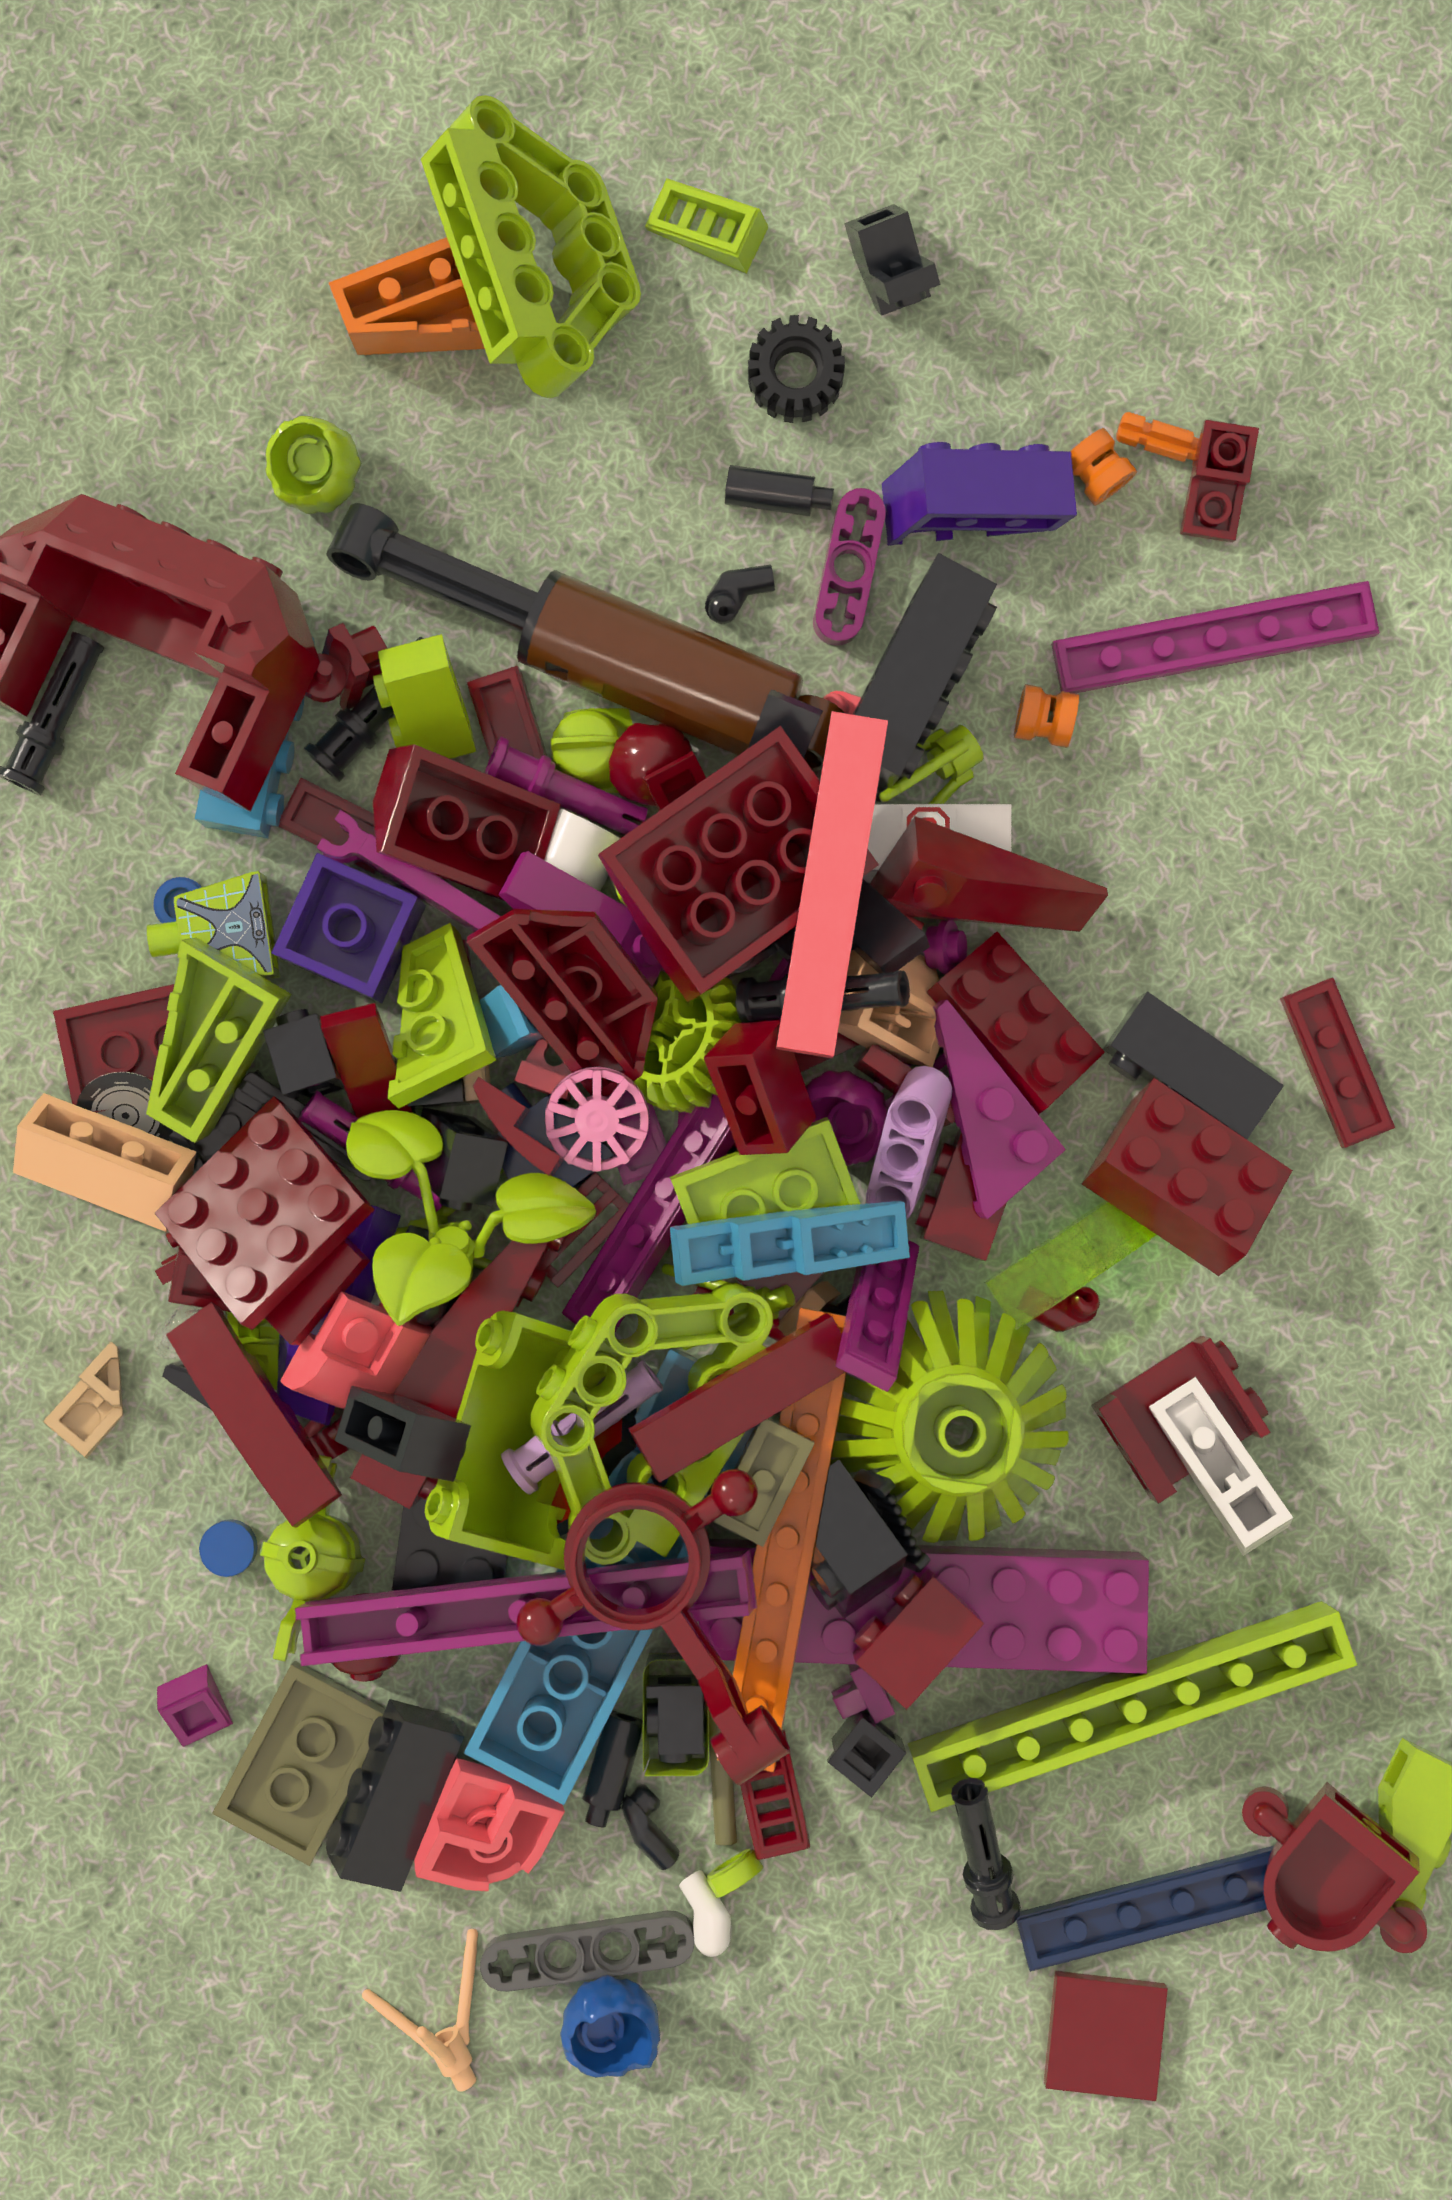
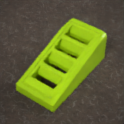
[645,178,768,274]

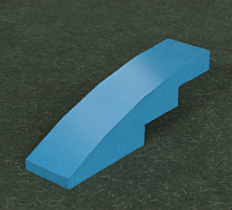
[670,1201,910,1286]

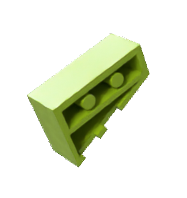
[146,937,292,1143]

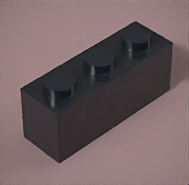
[1103,991,1284,1139]
[326,1699,464,1892]

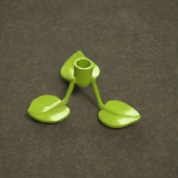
[346,1110,596,1326]

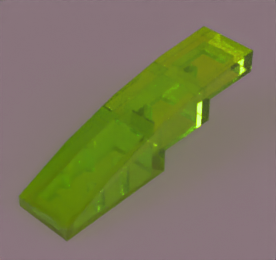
[984,1200,1157,1330]

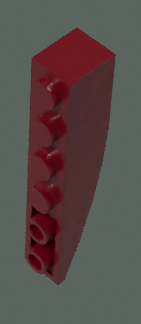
[350,1235,568,1509]

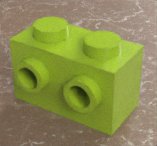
[373,634,477,759]

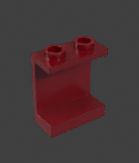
[1091,1336,1271,1504]

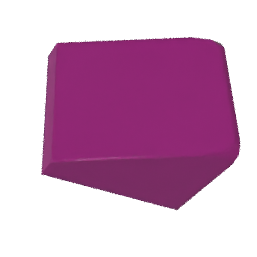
[157,1664,233,1747]

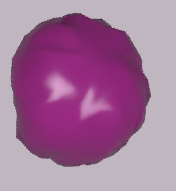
[806,1070,888,1167]

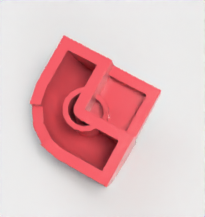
[280,1291,433,1409]
[414,1758,565,1891]

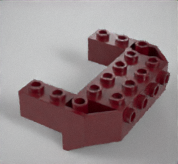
[0,494,320,812]

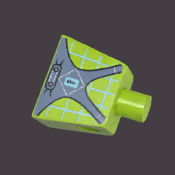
[147,871,280,979]

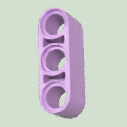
[866,1066,952,1219]

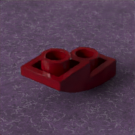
[1180,420,1259,543]

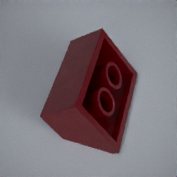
[373,744,561,902]

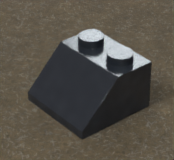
[809,1460,908,1619]

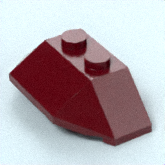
[466,909,658,1097]

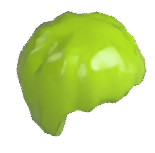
[265,416,362,514]

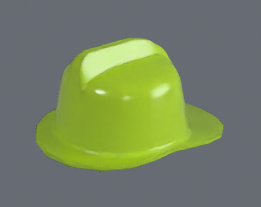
[551,708,633,793]

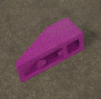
[499,851,662,986]

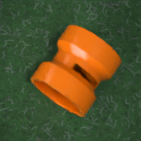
[1071,428,1137,506]
[1014,684,1079,748]

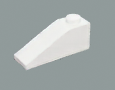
[1149,1377,1293,1556]

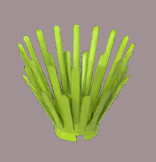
[831,1290,1069,1543]

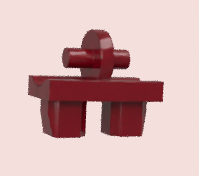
[305,623,388,710]

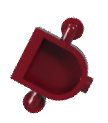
[1242,1782,1427,1953]

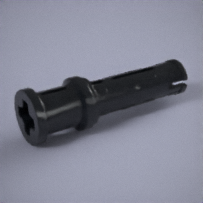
[0,632,104,796]
[304,637,424,782]
[736,970,910,1023]
[951,1778,1021,1930]

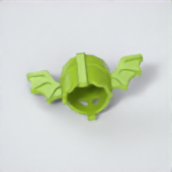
[260,1455,366,1662]

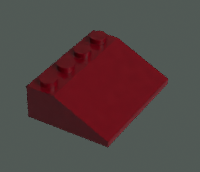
[598,726,879,1002]

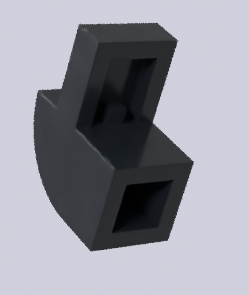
[844,204,941,316]

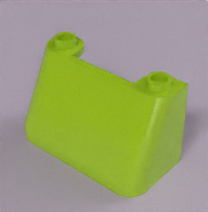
[425,1311,607,1570]

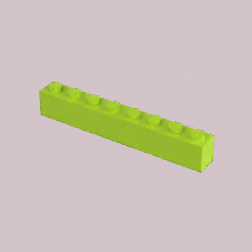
[907,1601,1358,1812]

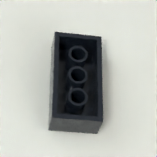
[853,553,997,802]

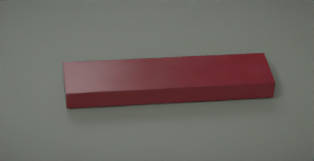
[629,1313,846,1483]

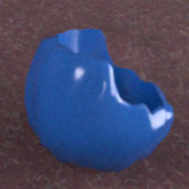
[560,1974,661,2078]

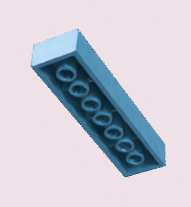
[464,1348,755,1805]

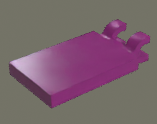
[316,810,501,932]

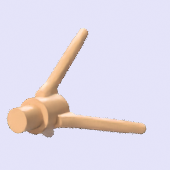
[362,1929,478,2091]

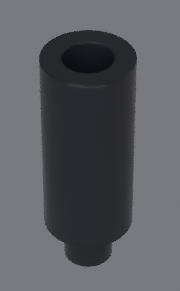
[725,465,834,516]
[582,1710,643,1828]

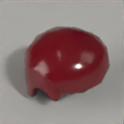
[609,723,694,806]

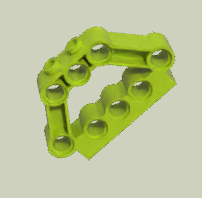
[420,95,641,398]
[530,1283,773,1565]

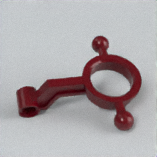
[516,1469,790,1786]

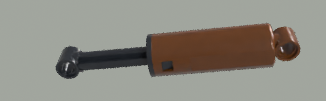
[326,503,844,771]

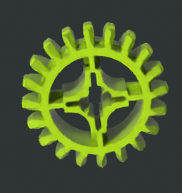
[633,971,741,1113]

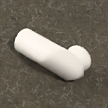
[679,1870,731,1957]

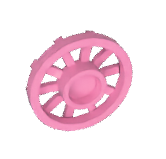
[545,1067,649,1172]

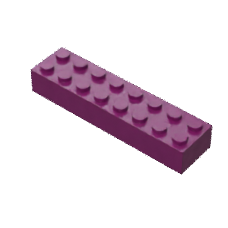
[699,1539,1149,1673]

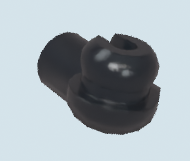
[621,1784,680,1870]

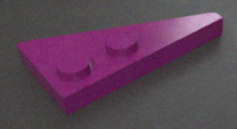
[933,1000,1066,1219]

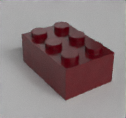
[1081,1078,1293,1276]

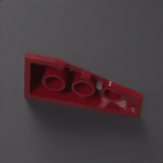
[869,816,1108,932]

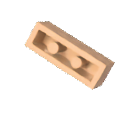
[13,1093,196,1232]

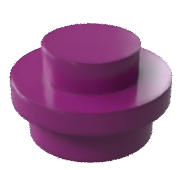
[924,920,967,974]

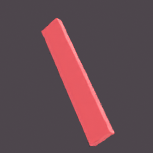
[776,711,888,1058]

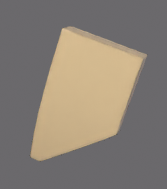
[43,1342,123,1459]

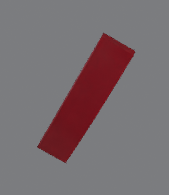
[166,1302,342,1528]

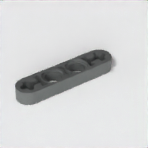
[480,1910,694,1992]

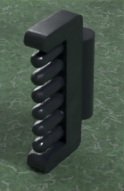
[852,1469,931,1573]

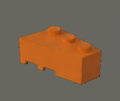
[329,237,485,355]

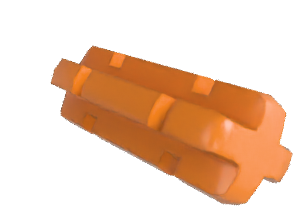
[1116,412,1199,465]

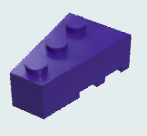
[881,442,1077,546]

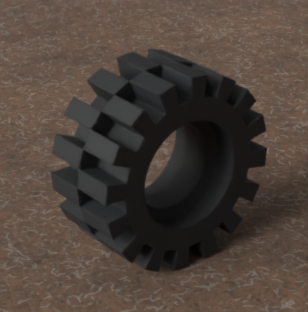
[748,315,845,423]

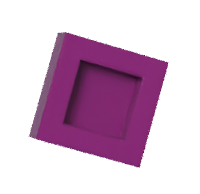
[831,1664,895,1724]

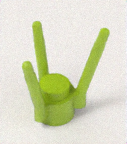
[879,725,984,804]

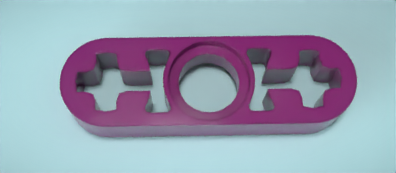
[813,488,886,646]

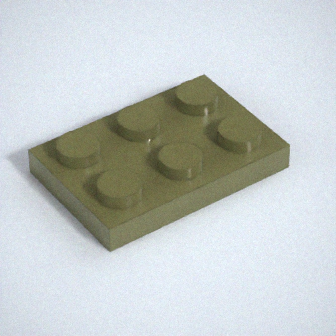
[212,1661,385,1866]

